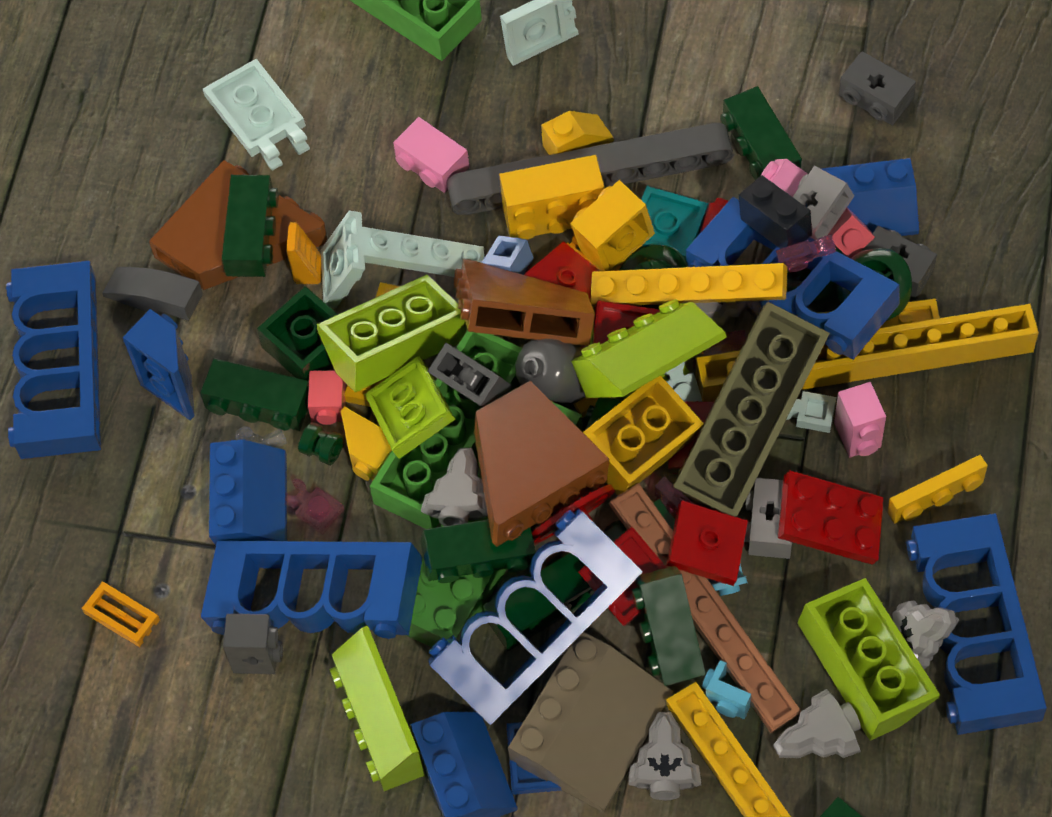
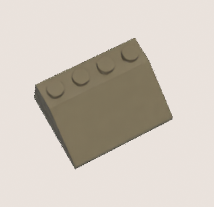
[508,632,673,813]

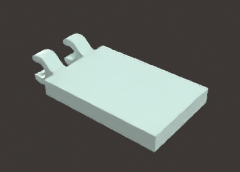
[203,59,310,171]

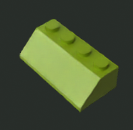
[317,275,466,392]
[571,299,727,398]
[797,578,940,741]
[329,626,424,791]

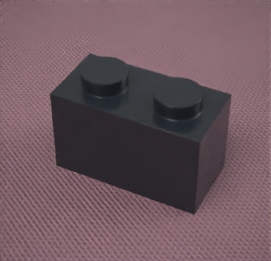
[739,175,812,255]

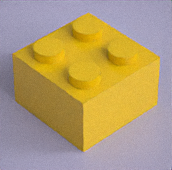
[570,180,655,271]

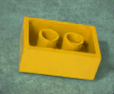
[499,155,604,240]
[583,376,704,496]

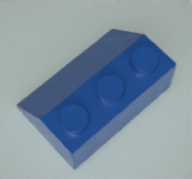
[822,158,919,240]
[123,309,195,420]
[209,439,287,546]
[410,712,518,817]

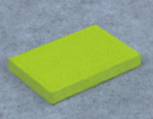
[364,356,455,459]

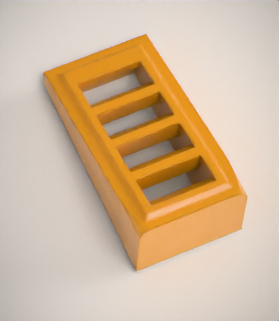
[287,222,322,284]

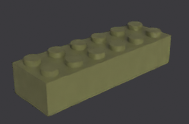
[670,302,830,517]

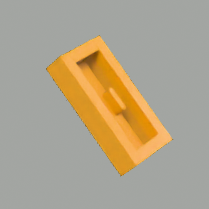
[82,581,160,648]

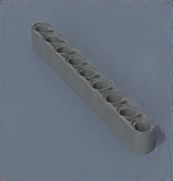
[447,123,734,215]

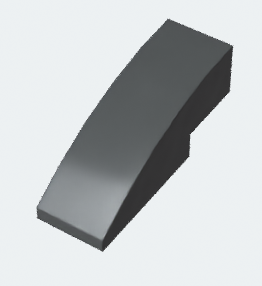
[102,267,203,321]

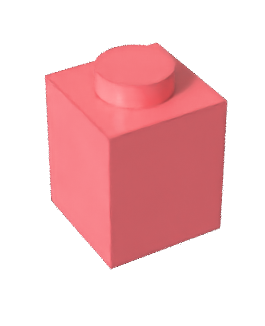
[827,208,875,258]
[308,370,347,425]

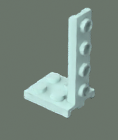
[500,0,579,66]
[320,210,485,308]

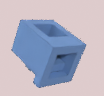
[482,236,534,275]

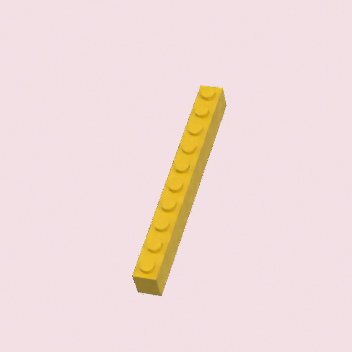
[696,304,1039,401]

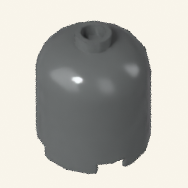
[515,339,586,404]

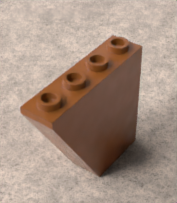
[149,160,328,290]
[454,259,595,346]
[474,381,610,547]

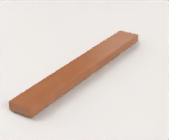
[609,483,801,734]

